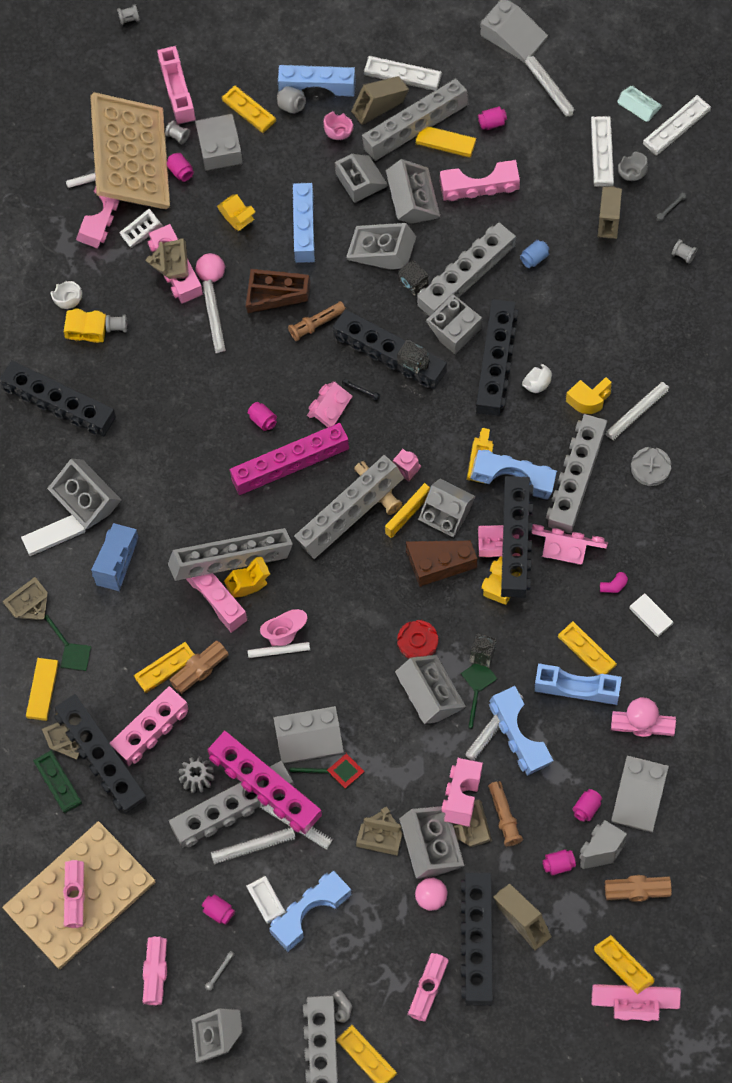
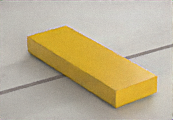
[222,86,276,133]
[416,127,476,158]
[385,483,430,538]
[558,622,617,675]
[133,642,195,694]
[26,658,59,721]
[594,935,654,995]
[336,1025,397,1083]

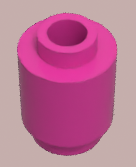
[478,106,507,130]
[167,153,194,182]
[248,402,277,431]
[573,789,602,822]
[543,850,576,876]
[202,894,235,925]

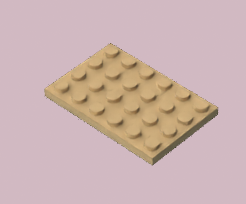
[91,92,170,209]
[2,821,156,970]

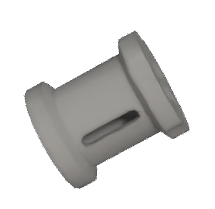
[117,5,139,25]
[165,120,190,144]
[672,239,697,264]
[106,315,127,333]

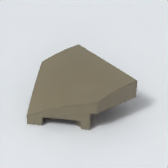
[145,239,189,279]
[3,577,48,620]
[42,717,88,759]
[452,799,492,847]
[356,807,403,855]

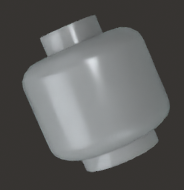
[277,86,306,114]

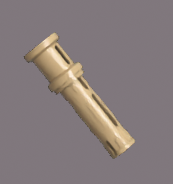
[354,461,402,515]

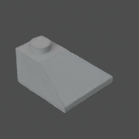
[192,1008,242,1063]

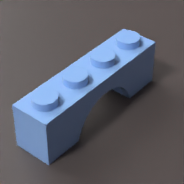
[278,65,355,96]
[293,183,315,263]
[470,450,557,500]
[534,664,622,705]
[489,686,553,776]
[269,871,352,952]

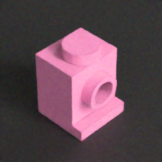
[393,449,421,481]

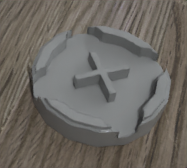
[631,447,671,486]

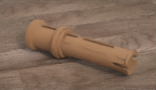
[288,301,345,342]
[488,781,523,846]

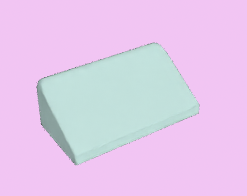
[618,86,662,122]

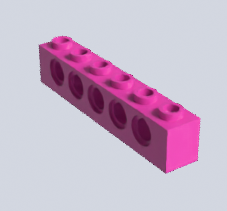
[230,423,349,495]
[208,731,322,834]

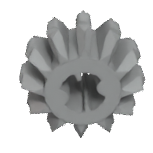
[179,756,214,793]

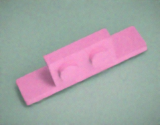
[532,524,608,564]
[592,985,681,1021]

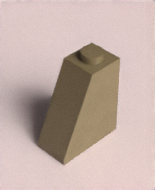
[352,76,409,125]
[598,186,622,239]
[493,884,551,950]

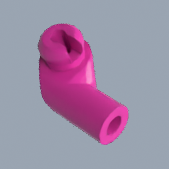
[600,572,628,593]

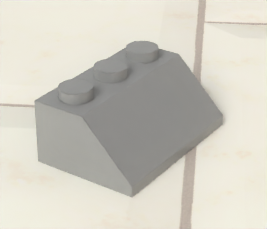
[386,159,440,224]
[47,459,121,529]
[395,655,466,724]
[273,706,344,764]
[400,806,464,879]

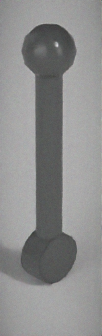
[656,192,687,221]

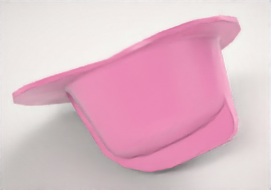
[260,609,308,646]

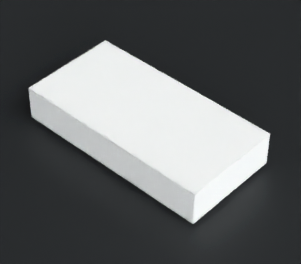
[629,594,673,637]
[247,876,286,924]

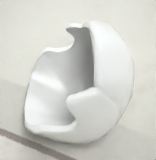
[51,281,82,309]
[522,364,552,393]

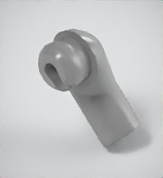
[333,990,352,1023]

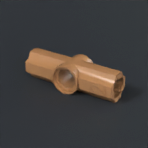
[169,640,228,694]
[605,875,671,901]

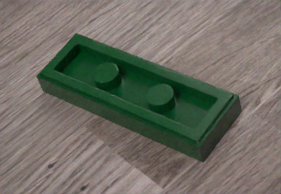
[33,750,82,814]

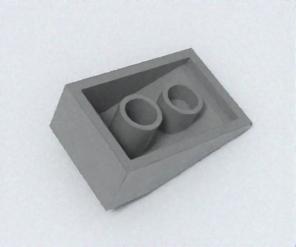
[481,0,548,62]
[195,114,243,171]
[346,223,416,269]
[611,756,669,833]

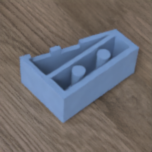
[91,523,139,591]

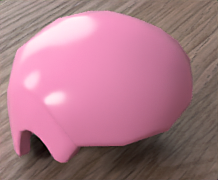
[324,112,353,140]
[196,253,225,282]
[626,697,659,730]
[415,878,448,911]

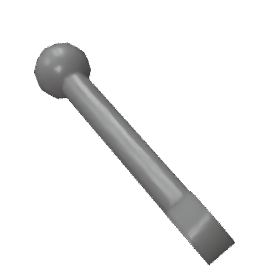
[205,951,235,991]

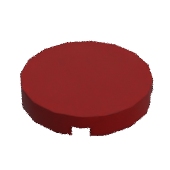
[398,620,438,658]

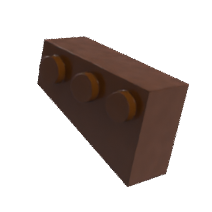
[246,269,311,313]
[406,541,477,587]

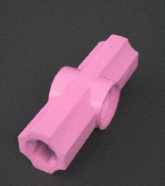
[611,711,676,737]
[63,860,85,928]
[143,937,167,1005]
[408,953,449,1022]

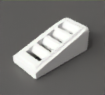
[120,209,164,248]

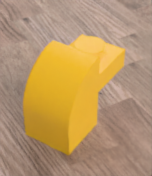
[217,194,255,231]
[566,378,612,414]
[224,557,270,598]

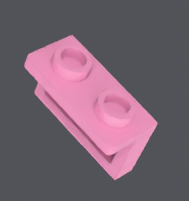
[307,382,352,427]
[478,525,520,557]

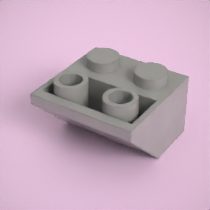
[335,154,388,203]
[426,294,482,354]
[418,479,475,538]
[579,820,627,869]

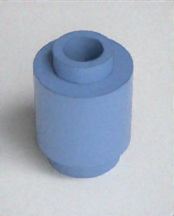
[520,240,549,268]

